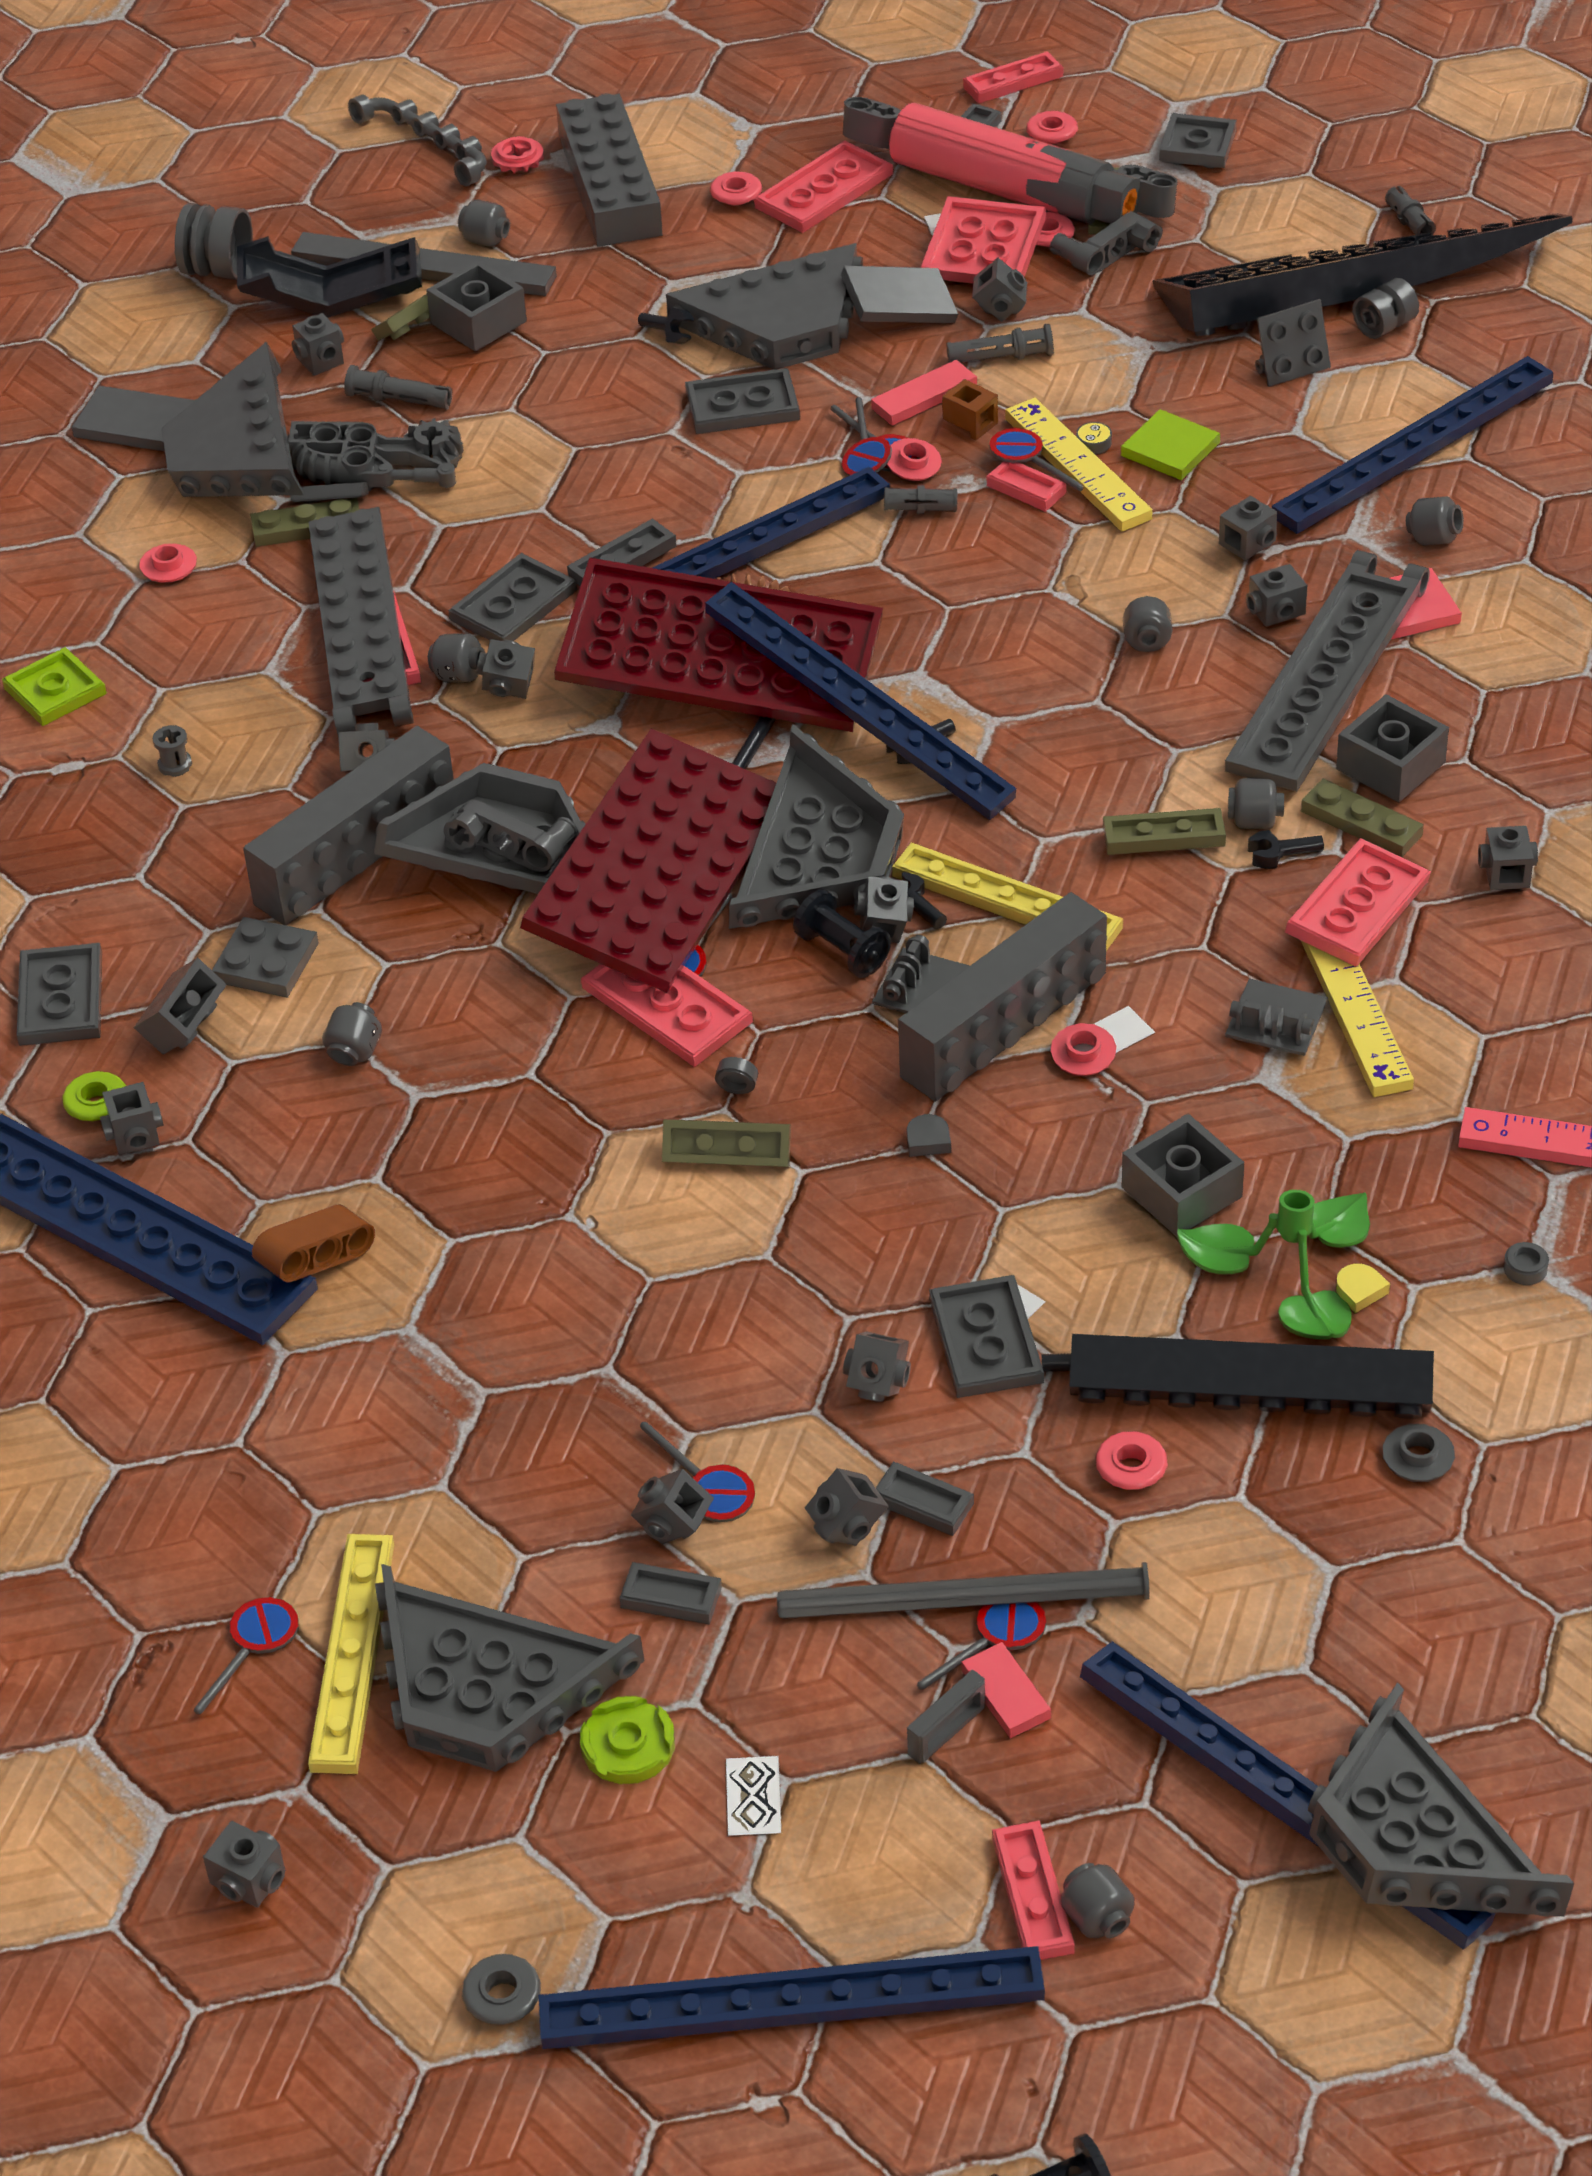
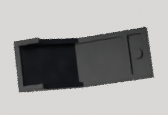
[237,236,422,318]

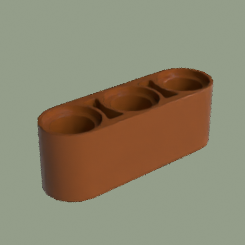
[252,1204,375,1282]

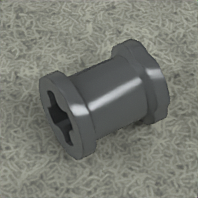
[152,725,192,777]

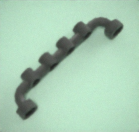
[348,95,487,186]

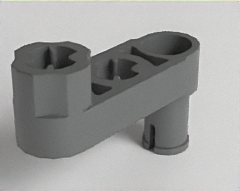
[1050,212,1163,275]
[444,800,577,871]

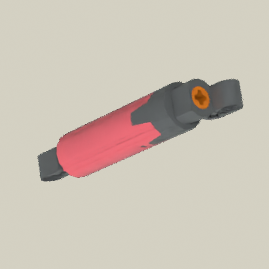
[843,97,1178,225]

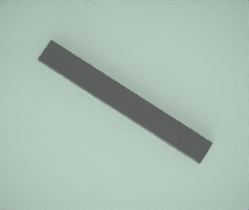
[291,232,557,296]

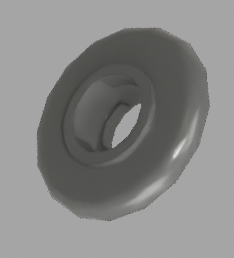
[1383,1424,1455,1482]
[462,1954,541,2024]

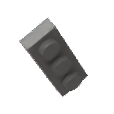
[567,518,676,586]

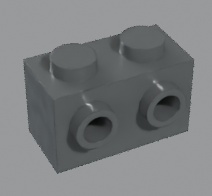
[133,957,227,1055]

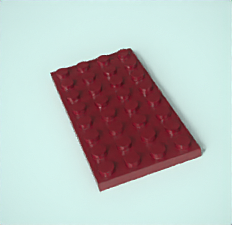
[554,557,883,732]
[520,729,776,993]

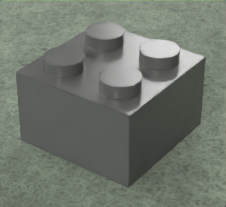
[426,260,527,351]
[1336,694,1449,802]
[1121,1113,1245,1237]

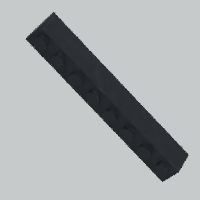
[1069,1334,1434,1419]

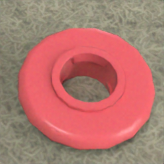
[1026,111,1078,144]
[710,171,762,206]
[1036,212,1075,247]
[887,438,942,481]
[139,543,197,583]
[1050,1023,1117,1077]
[1096,1431,1168,1490]

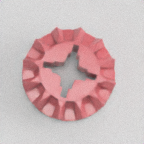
[491,137,544,174]

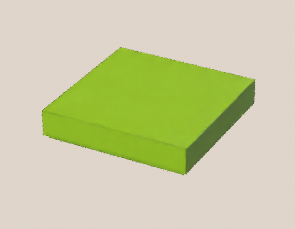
[1121,409,1220,480]
[2,647,107,726]

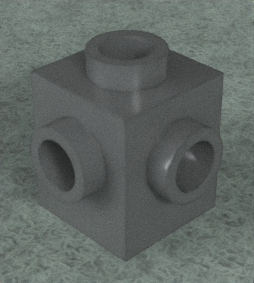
[972,258,1027,322]
[291,313,344,376]
[1219,496,1277,561]
[1246,564,1307,627]
[476,639,535,699]
[338,723,395,773]
[1478,826,1538,890]
[854,876,914,943]
[100,1082,164,1155]
[843,1331,911,1402]
[804,1468,889,1546]
[631,1469,714,1544]
[203,1820,286,1908]

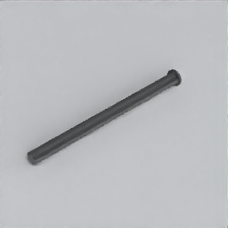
[777,1562,1150,1619]

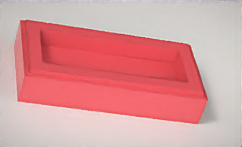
[987,461,1066,512]
[962,1642,1051,1739]

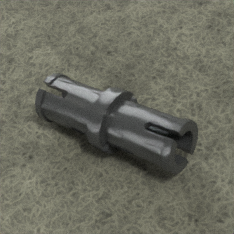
[1385,186,1436,235]
[884,485,957,514]

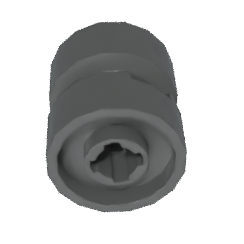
[1352,278,1419,339]

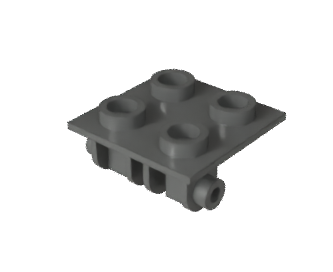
[1255,299,1331,387]
[872,935,970,1013]
[1225,979,1328,1056]

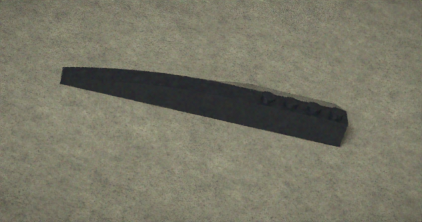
[1153,213,1573,336]

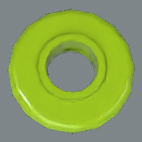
[62,1071,126,1121]

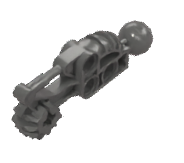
[287,418,464,492]

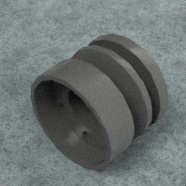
[174,203,253,280]

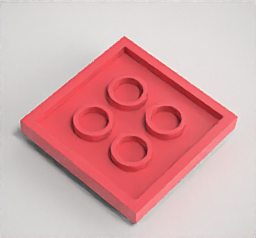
[920,196,1046,284]

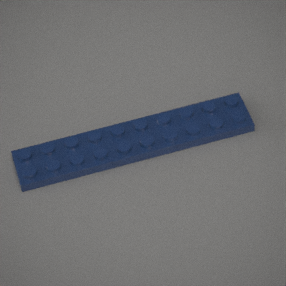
[0,1113,318,1345]

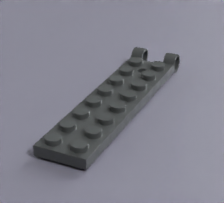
[308,507,414,738]
[1225,550,1430,792]

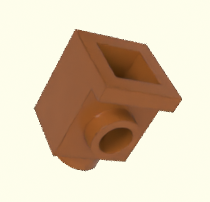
[942,379,998,440]

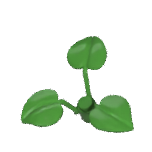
[1177,1189,1370,1339]

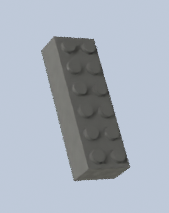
[556,93,663,247]
[243,726,454,926]
[898,892,1107,1102]

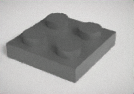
[1159,113,1237,168]
[212,917,319,998]

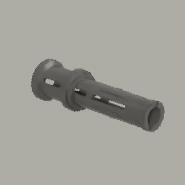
[946,324,1054,363]
[344,365,452,409]

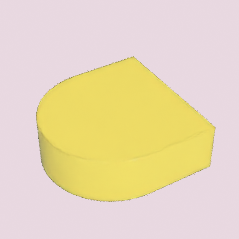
[1336,1264,1390,1313]

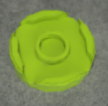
[580,1696,675,1784]

